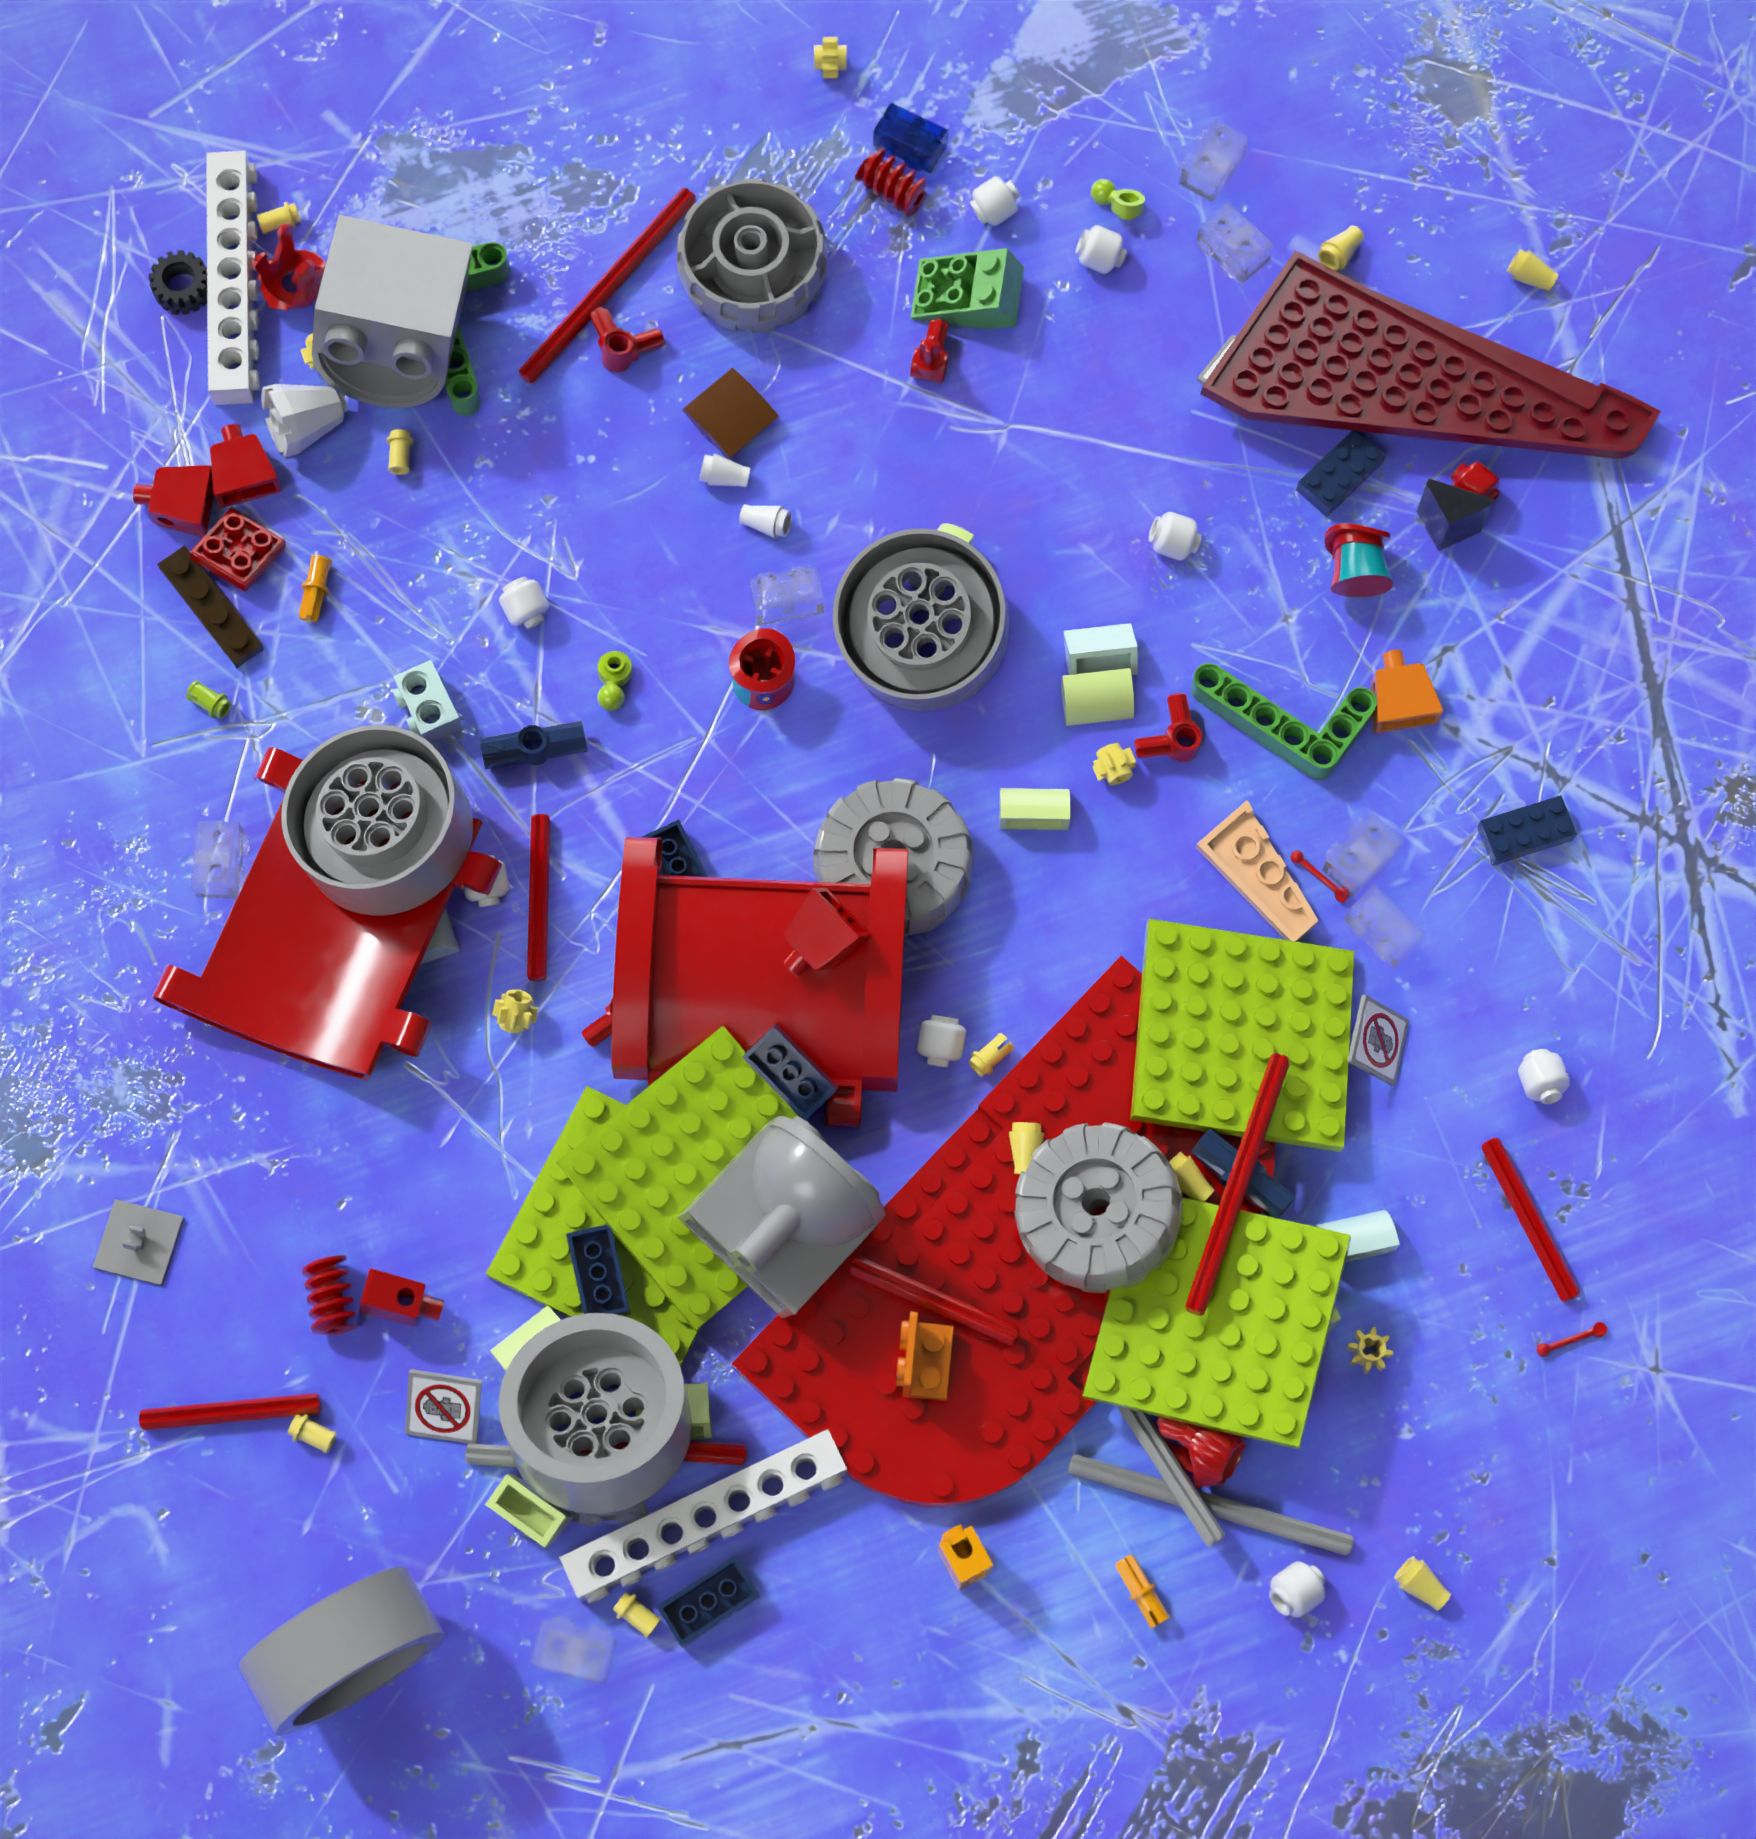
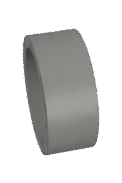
[833,528,1010,711]
[282,725,473,915]
[499,1313,692,1514]
[238,1567,444,1736]

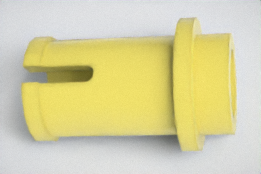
[257,202,301,235]
[387,429,413,475]
[968,1033,1014,1077]
[287,1414,337,1454]
[612,1592,661,1638]

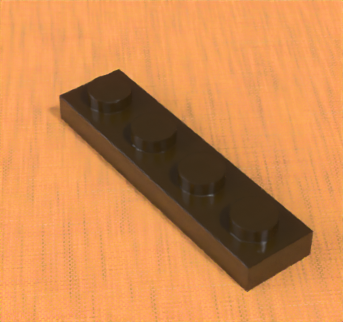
[157,545,264,669]

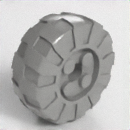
[676,178,828,333]
[813,778,973,940]
[1015,1122,1183,1293]

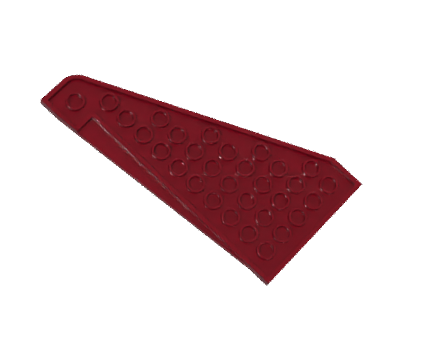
[1200,250,1661,459]

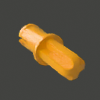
[298,555,332,623]
[1115,1555,1170,1629]

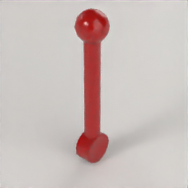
[1290,850,1350,902]
[1536,1322,1607,1357]

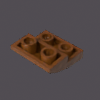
[682,368,779,459]

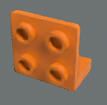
[896,1312,953,1401]

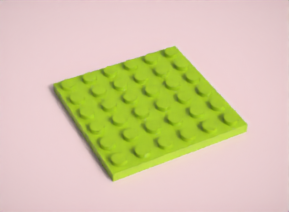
[1131,919,1354,1152]
[556,1026,797,1331]
[486,1086,702,1368]
[1083,1198,1351,1450]

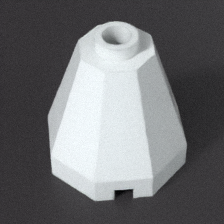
[261,384,347,457]

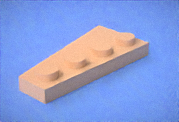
[1196,800,1318,942]

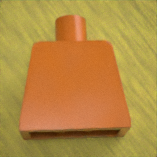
[1371,649,1443,734]

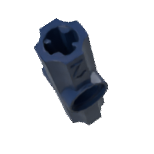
[480,721,588,770]
[1190,1129,1296,1219]

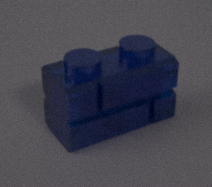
[873,102,949,173]

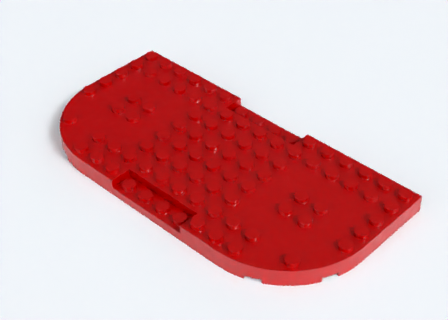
[731,955,1275,1507]

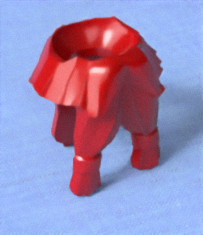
[252,223,326,311]
[1156,1417,1246,1489]

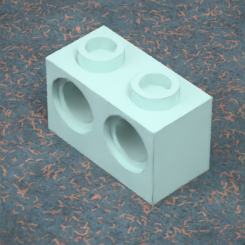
[392,660,463,744]

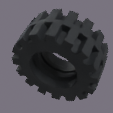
[149,250,207,315]

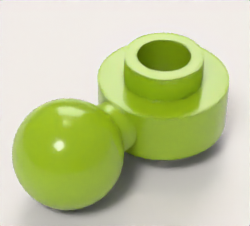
[1091,179,1145,220]
[597,651,632,711]

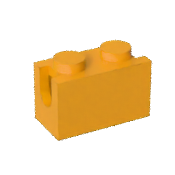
[938,1524,993,1591]

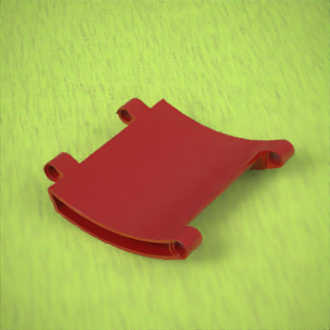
[152,747,502,1081]
[611,837,908,1127]

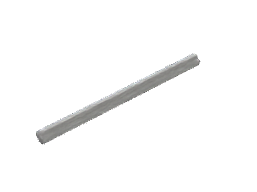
[1068,1454,1354,1556]

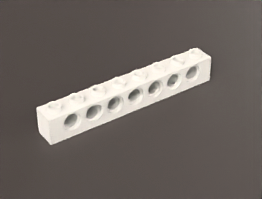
[206,150,260,405]
[559,1429,847,1604]

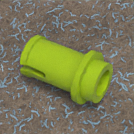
[185,680,232,719]

